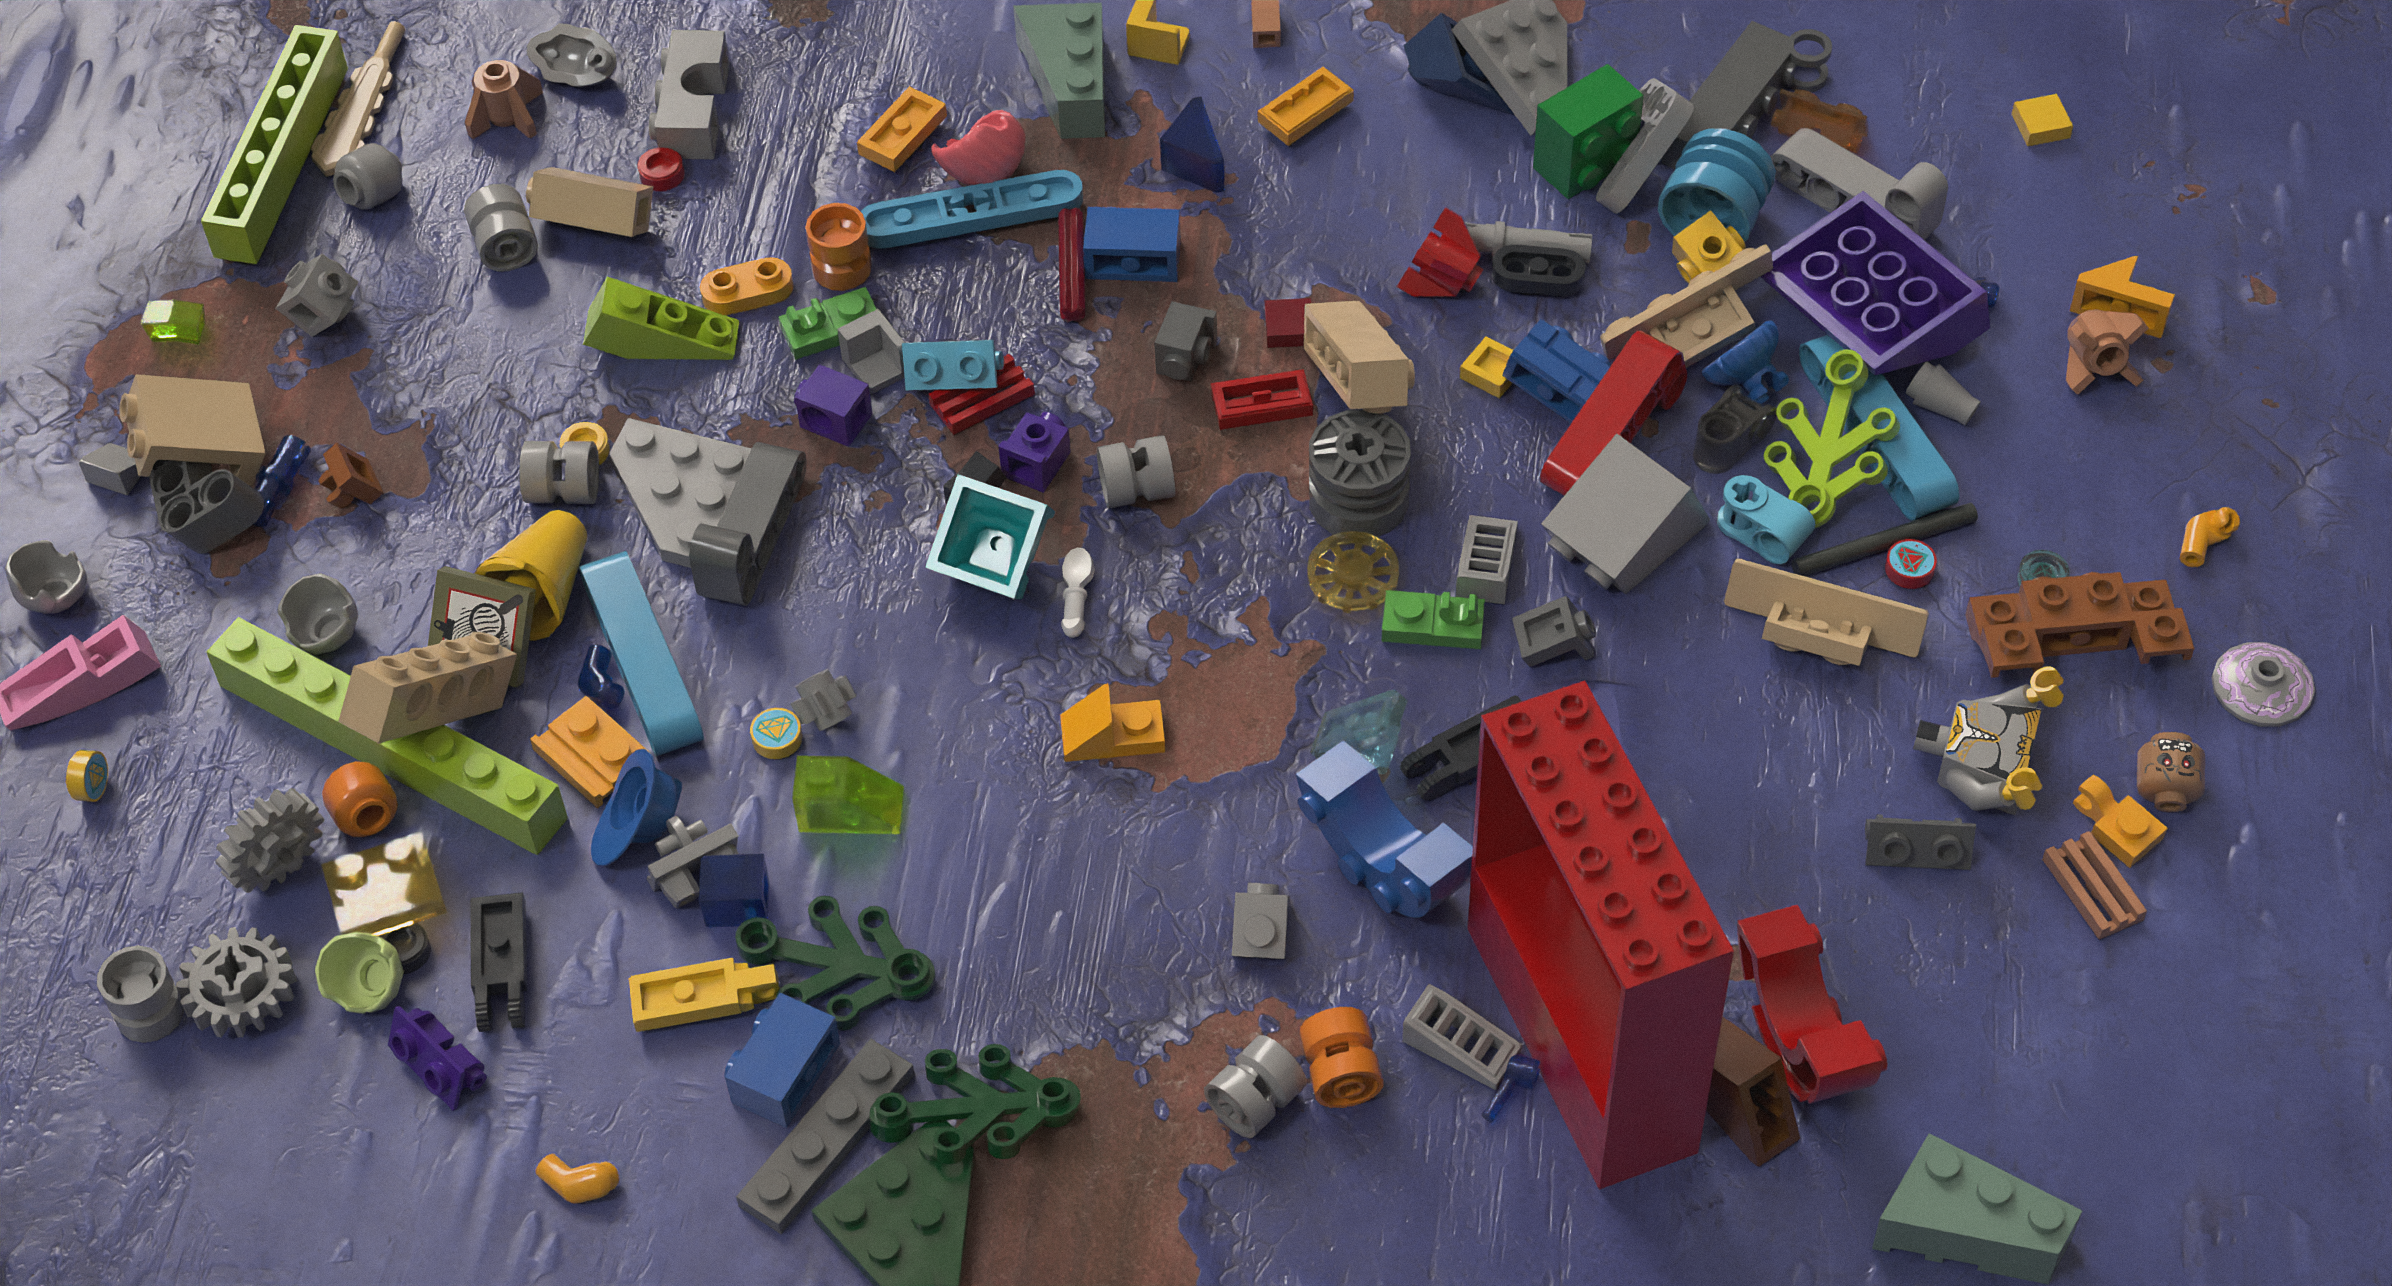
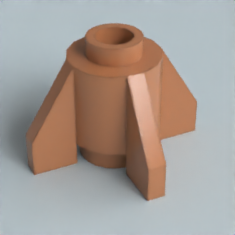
[465,60,543,139]
[2066,309,2149,394]

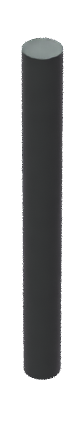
[1792,503,1978,576]

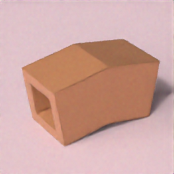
[1251,0,1281,48]

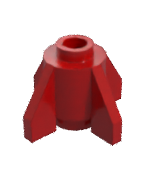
[1396,207,1484,296]

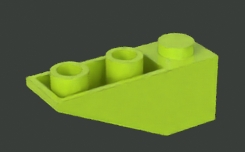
[583,277,739,360]

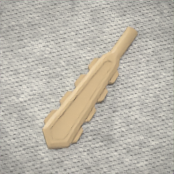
[311,22,405,177]

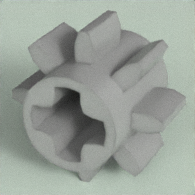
[791,669,857,731]

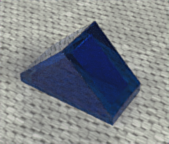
[1160,96,1225,193]

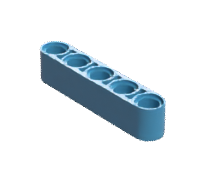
[1799,335,1960,521]
[579,551,704,757]

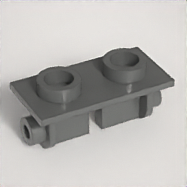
[1865,814,1976,870]

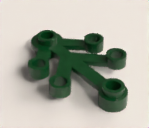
[735,896,935,1031]
[869,1044,1081,1164]

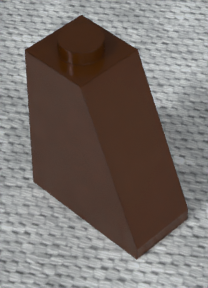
[1706,1017,1800,1167]

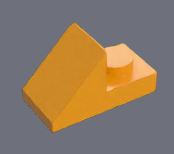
[2070,256,2175,338]
[1060,683,1165,762]

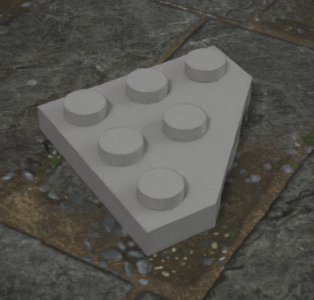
[1451,0,1567,136]
[609,418,751,568]

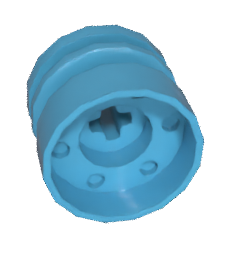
[1658,129,1776,243]

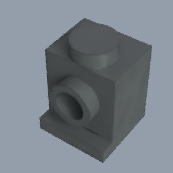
[1154,301,1217,381]

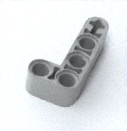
[1770,128,1948,240]

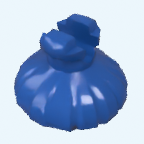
[1702,321,1789,407]

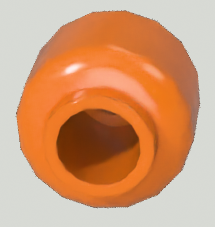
[322,761,398,837]

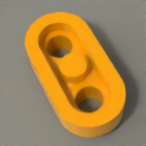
[700,257,793,315]

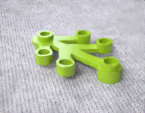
[1764,349,1900,528]

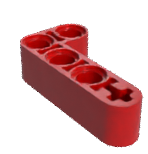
[1540,330,1687,496]

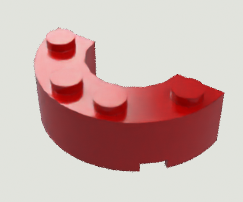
[1737,904,1888,1104]

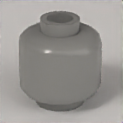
[333,143,403,210]

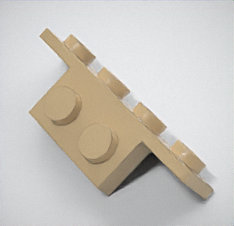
[1600,244,1773,368]
[1724,559,1929,666]

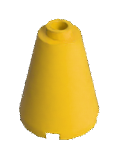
[475,510,587,641]

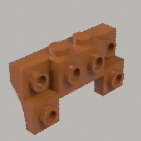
[1965,572,2194,678]

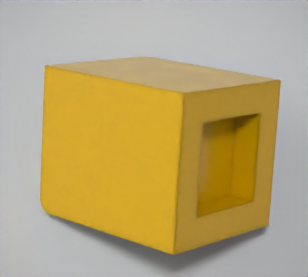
[1126,0,1190,65]

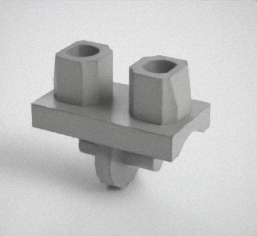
[647,816,744,909]

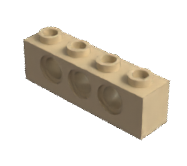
[338,632,517,743]

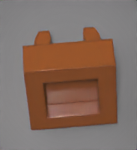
[318,442,384,508]

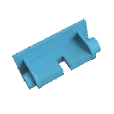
[902,340,1004,390]

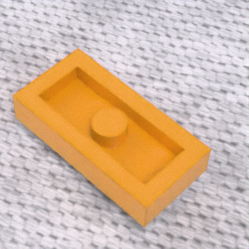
[857,86,947,172]

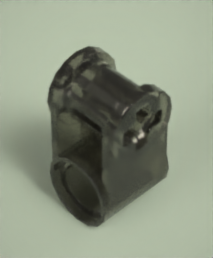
[1693,384,1777,474]

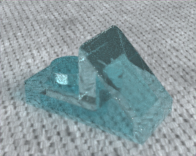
[1310,689,1408,774]

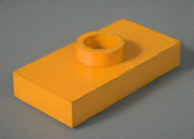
[1258,66,1354,146]

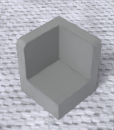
[837,309,905,394]

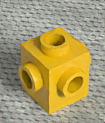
[1672,210,1746,284]

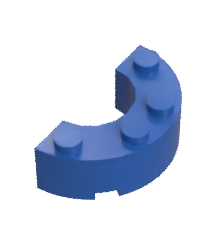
[1296,740,1473,918]

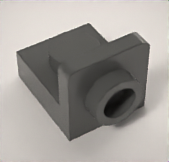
[1512,596,1596,667]

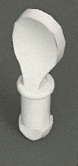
[1061,547,1095,638]

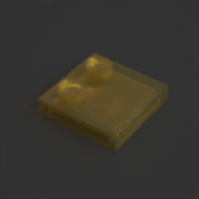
[321,832,447,936]

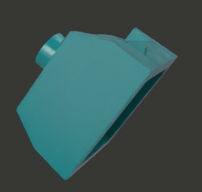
[925,474,1056,599]

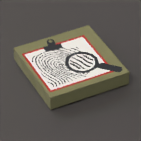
[428,566,536,687]

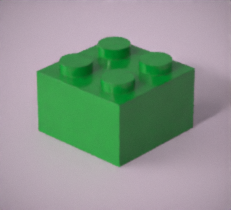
[1533,64,1644,199]

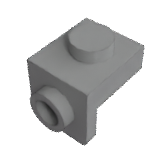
[1232,883,1290,959]

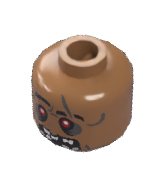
[2137,732,2205,812]

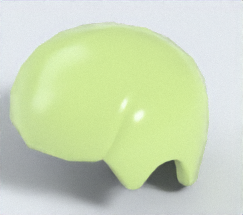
[315,932,404,1014]

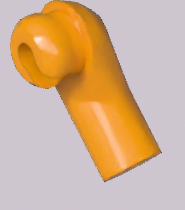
[2179,507,2240,567]
[535,1154,619,1204]

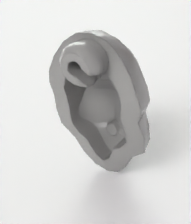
[527,23,617,87]

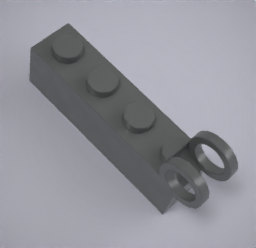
[1661,21,1832,169]

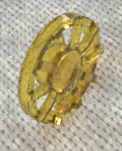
[1307,531,1399,614]

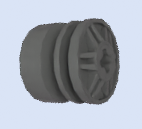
[1309,410,1411,540]

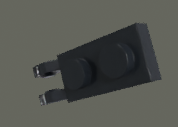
[1399,695,1522,801]
[470,892,527,1032]

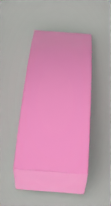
[0,615,161,730]

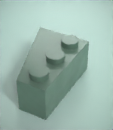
[1013,2,1105,139]
[1872,1133,2082,1284]

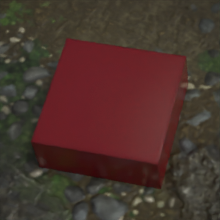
[1264,298,1311,348]

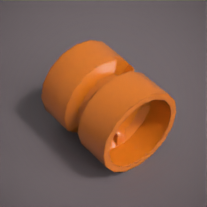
[805,203,872,291]
[1300,1007,1383,1108]

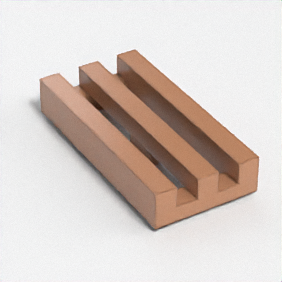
[2042,831,2147,940]

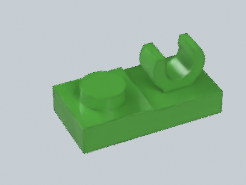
[778,287,877,360]
[1382,590,1485,649]

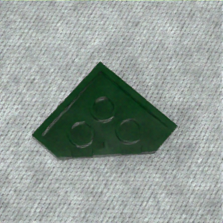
[811,1120,975,1286]

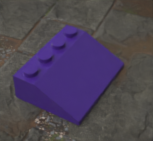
[1760,191,1990,375]

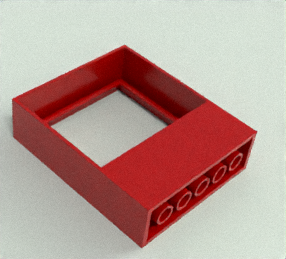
[1467,680,1734,1190]

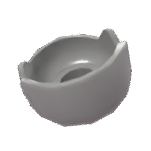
[5,540,88,614]
[278,573,358,655]

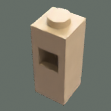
[526,167,653,237]

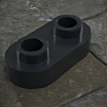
[1492,245,1586,296]

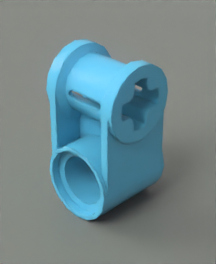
[1717,475,1815,564]

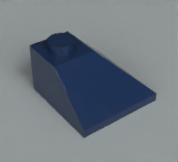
[1403,13,1515,116]

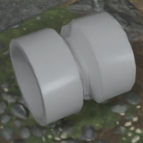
[464,184,538,271]
[1096,435,1175,509]
[519,441,599,504]
[97,945,184,1043]
[1204,1035,1306,1138]

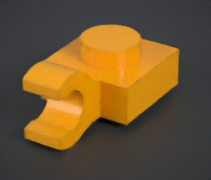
[2073,775,2168,868]

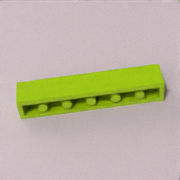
[201,25,348,264]

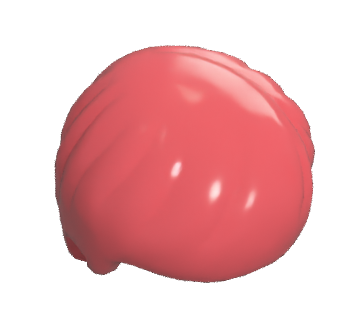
[932,110,1025,186]

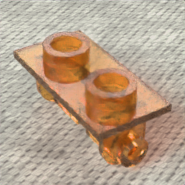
[1771,89,1868,153]

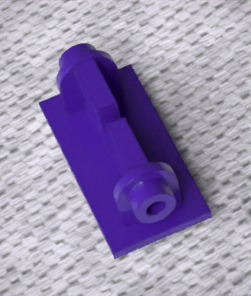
[388,1006,487,1111]

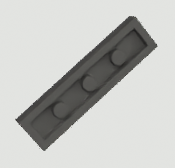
[736,1038,915,1234]

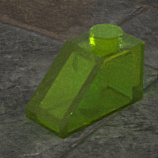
[792,756,905,834]

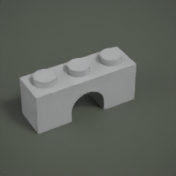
[649,30,730,159]

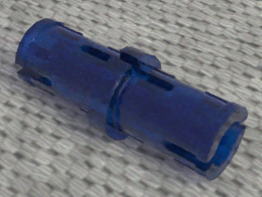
[253,435,311,527]

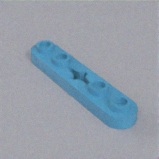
[861,170,1083,248]

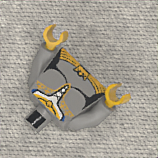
[1913,666,2064,815]

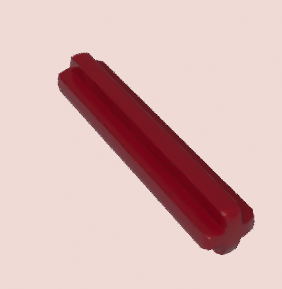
[1058,207,1085,323]

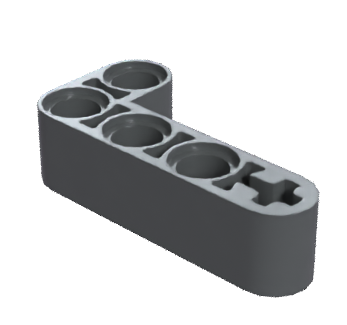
[689,442,807,606]
[149,460,264,553]

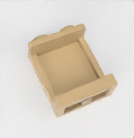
[120,374,266,485]

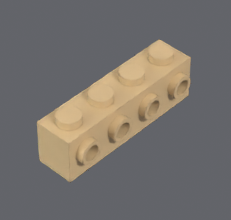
[1304,301,1415,413]

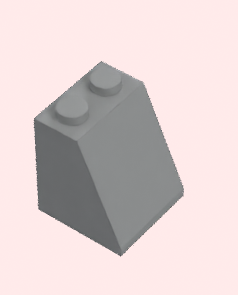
[1541,434,1710,594]

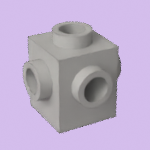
[275,253,359,337]

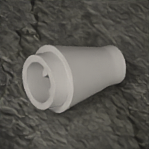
[1905,362,1981,426]

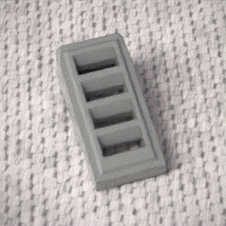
[1456,515,1518,604]
[1402,984,1522,1090]

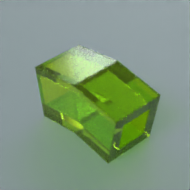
[141,300,206,344]

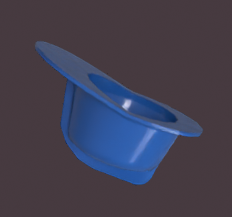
[591,749,682,866]

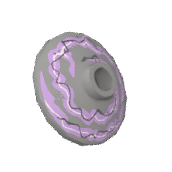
[2211,642,2315,727]

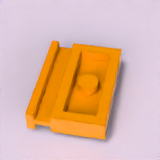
[530,696,650,808]

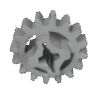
[215,788,324,893]
[176,927,297,1038]

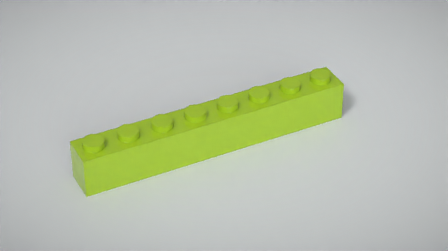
[206,617,568,856]

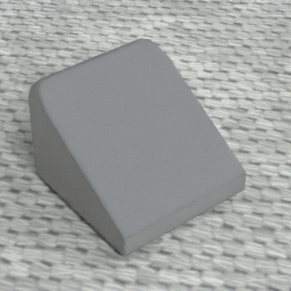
[79,443,141,495]

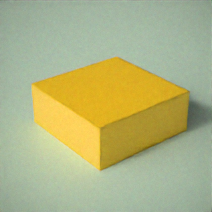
[2012,94,2073,147]
[1460,336,1513,399]

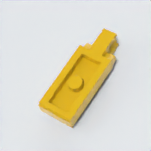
[629,958,780,1032]

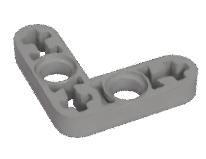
[1596,78,1694,214]

